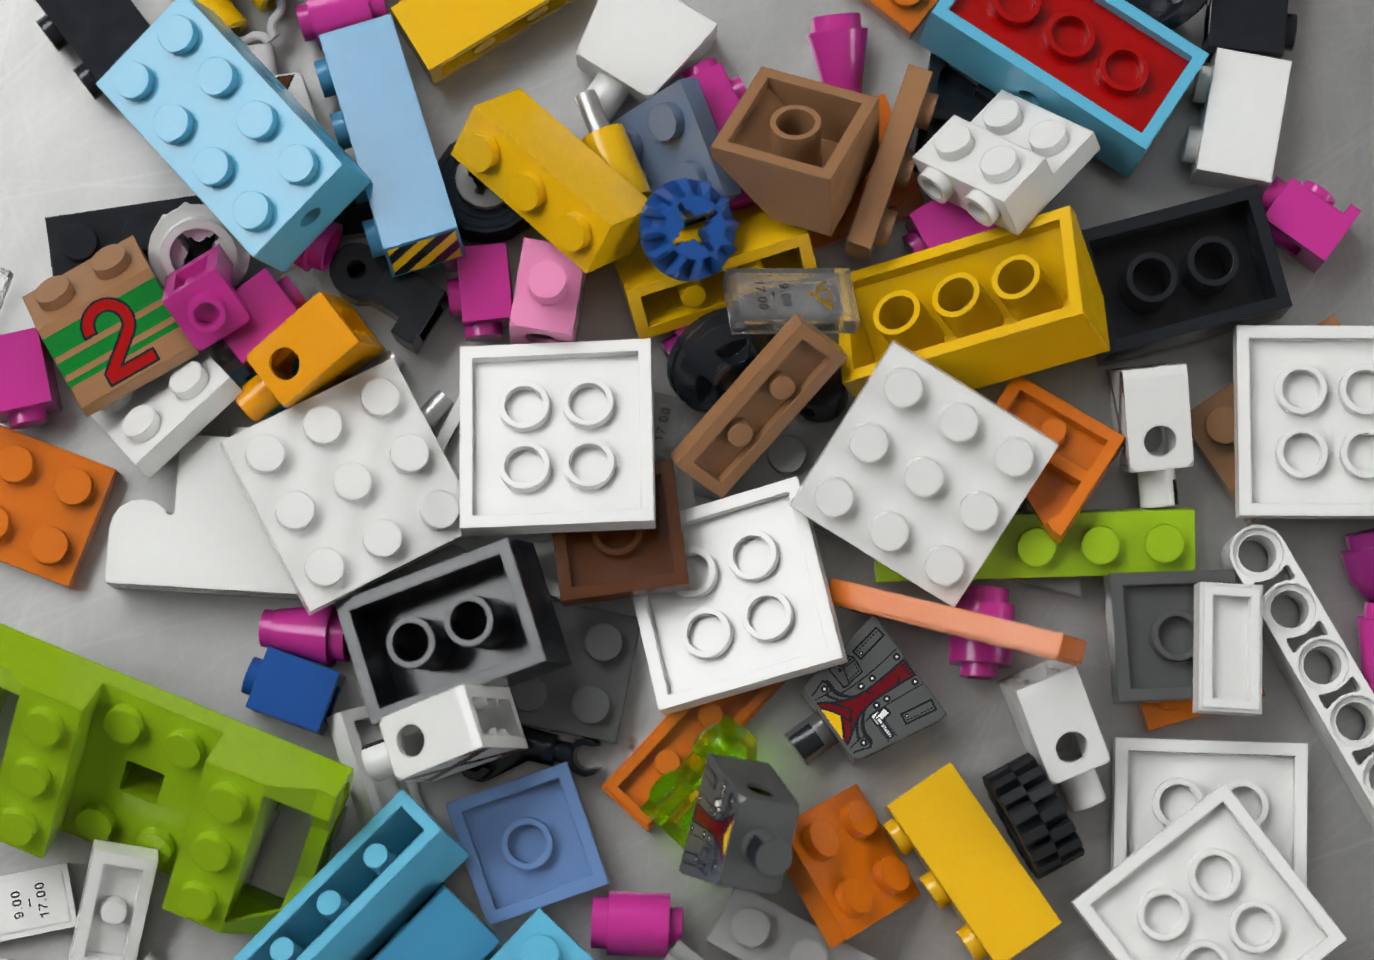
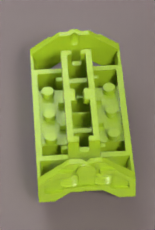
[0,623,354,935]

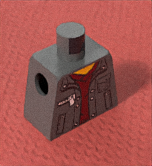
[784,616,947,765]
[679,753,799,894]

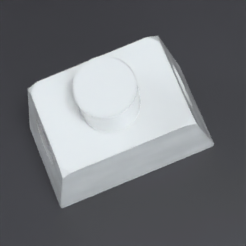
[576,0,717,124]
[998,659,1111,812]

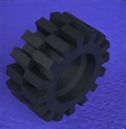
[982,752,1085,879]

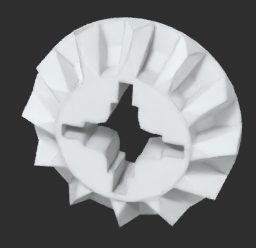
[148,202,250,288]

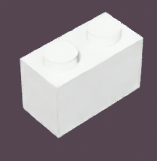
[1181,48,1292,196]

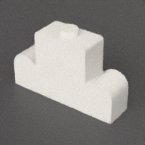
[105,427,368,602]

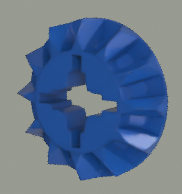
[639,177,740,281]

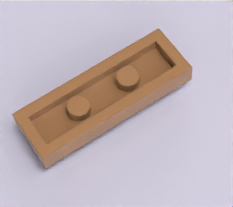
[845,64,939,262]
[670,312,848,499]

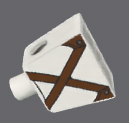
[1106,363,1194,508]
[361,684,528,782]

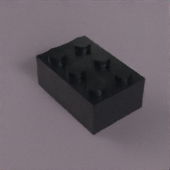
[1081,184,1293,367]
[334,537,572,726]

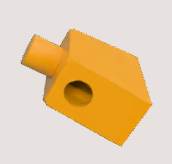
[235,291,385,423]

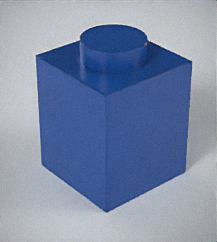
[241,646,346,737]

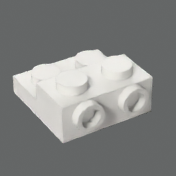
[913,90,1100,236]

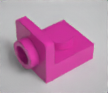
[162,244,250,350]

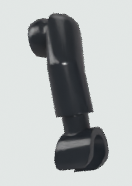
[461,725,603,782]

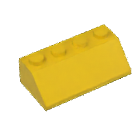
[834,205,1110,399]

